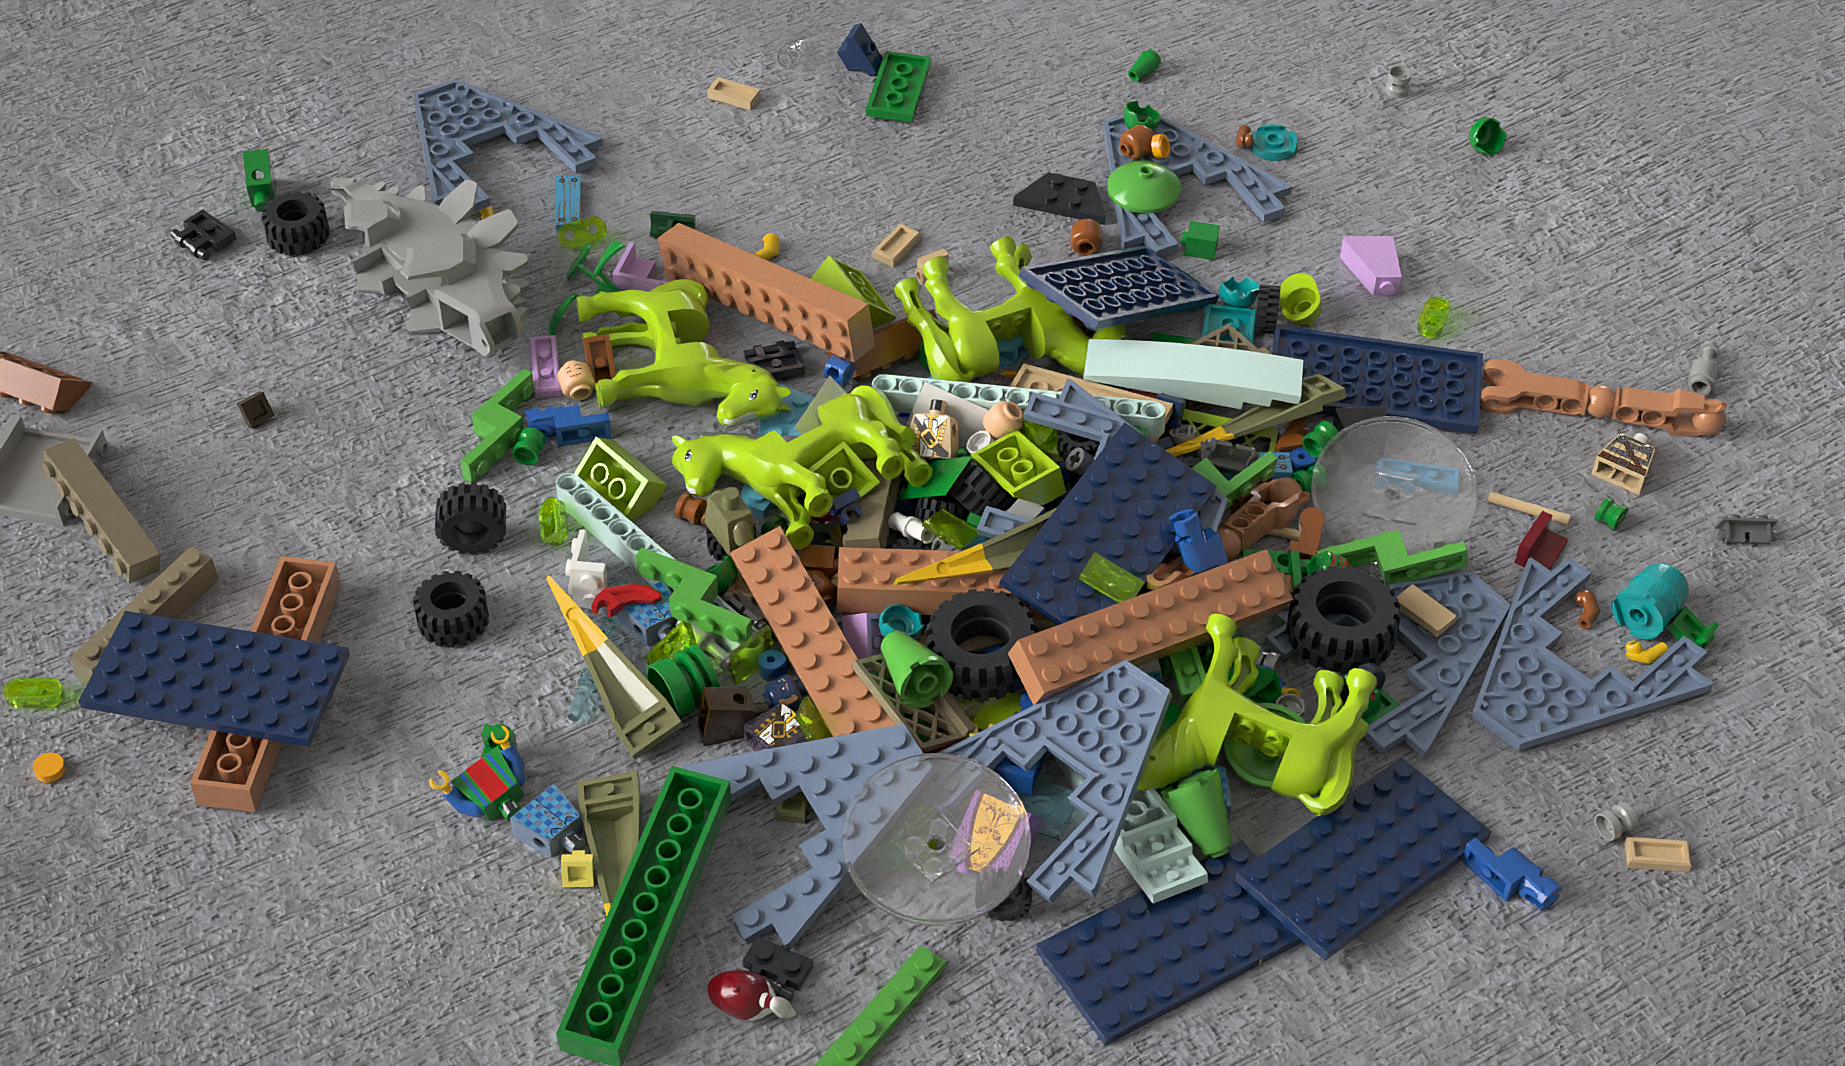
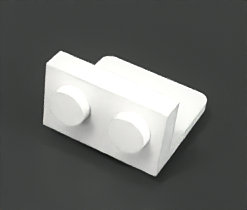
[566,529,608,610]

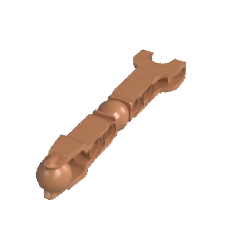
[1480,359,1727,437]
[1146,477,1310,590]

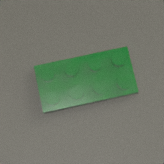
[866,51,931,123]

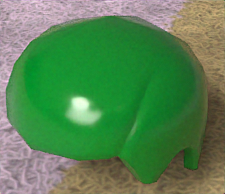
[1124,100,1161,131]
[1469,117,1507,156]
[705,556,737,593]

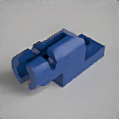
[525,404,612,447]
[1169,509,1228,573]
[1462,837,1562,911]

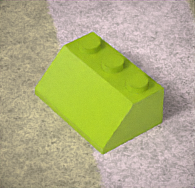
[810,255,897,328]
[970,430,1066,505]
[574,437,667,522]

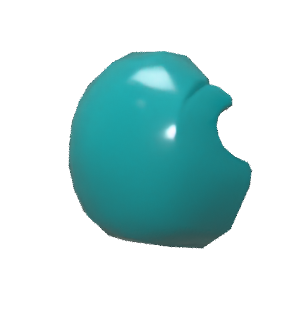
[1219,276,1260,308]
[879,604,924,640]

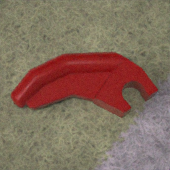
[591,583,662,618]

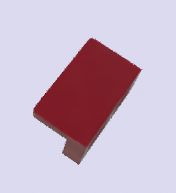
[1514,511,1568,570]

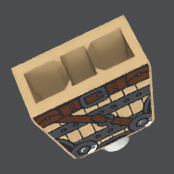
[1591,433,1655,495]

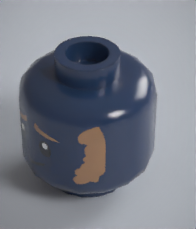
[762,674,808,713]

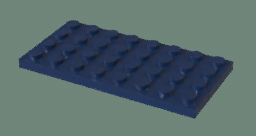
[1018,245,1220,330]
[1272,325,1483,434]
[999,422,1217,625]
[79,611,350,747]
[1235,757,1492,961]
[1036,840,1303,1046]

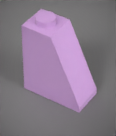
[1340,236,1402,296]

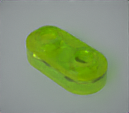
[557,216,607,249]
[1417,296,1451,338]
[539,497,568,547]
[3,678,65,708]

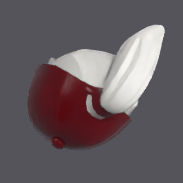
[707,969,796,1021]

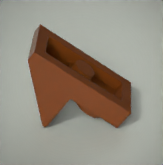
[582,334,616,390]
[1274,417,1309,454]

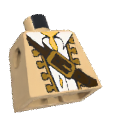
[909,399,959,461]

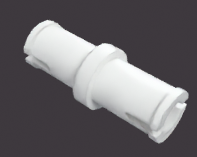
[888,512,935,544]

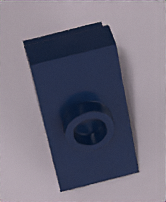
[837,23,883,76]

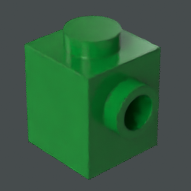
[1181,221,1220,260]

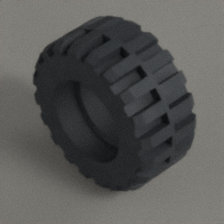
[1286,566,1401,675]
[926,588,1038,702]

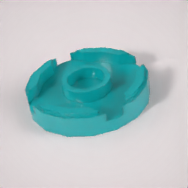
[1250,124,1298,161]

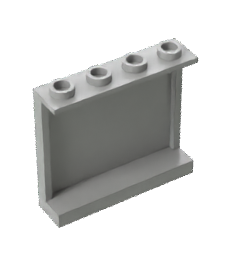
[0,414,109,526]

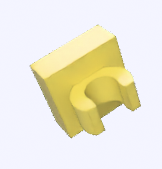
[561,850,595,887]

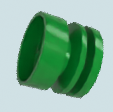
[646,644,720,719]

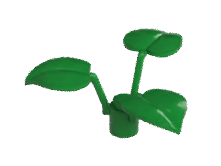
[548,240,626,335]

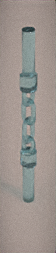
[567,576,629,721]

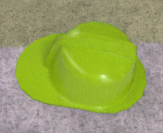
[1279,273,1322,327]

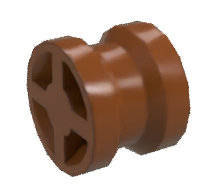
[674,493,707,525]

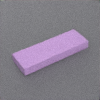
[530,335,562,399]

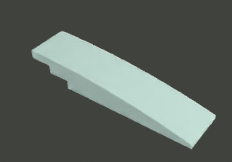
[1083,339,1303,409]
[1051,753,1208,903]

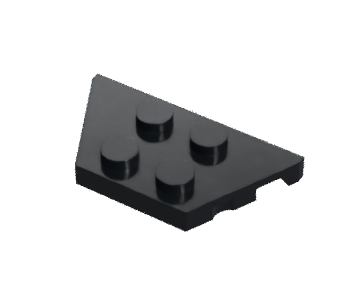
[1013,172,1106,225]

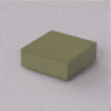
[775,792,810,824]

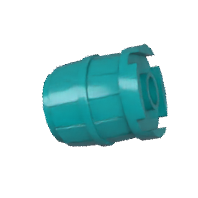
[1612,563,1689,640]

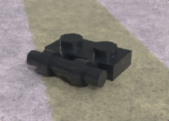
[170,209,237,260]
[743,340,805,380]
[735,936,814,1003]

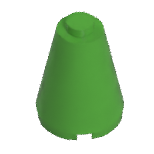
[881,631,953,708]
[1161,769,1232,858]

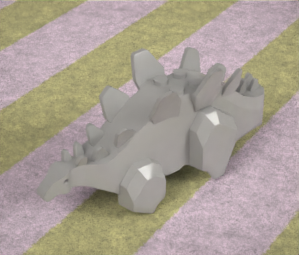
[330,177,530,356]

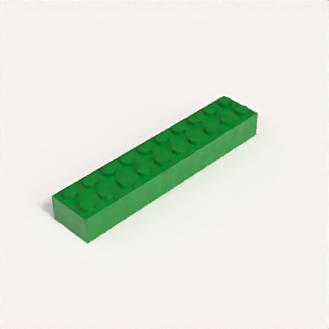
[556,766,732,1066]

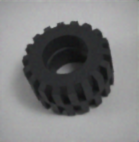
[261,191,330,256]
[948,455,1014,517]
[435,482,506,555]
[413,571,489,647]

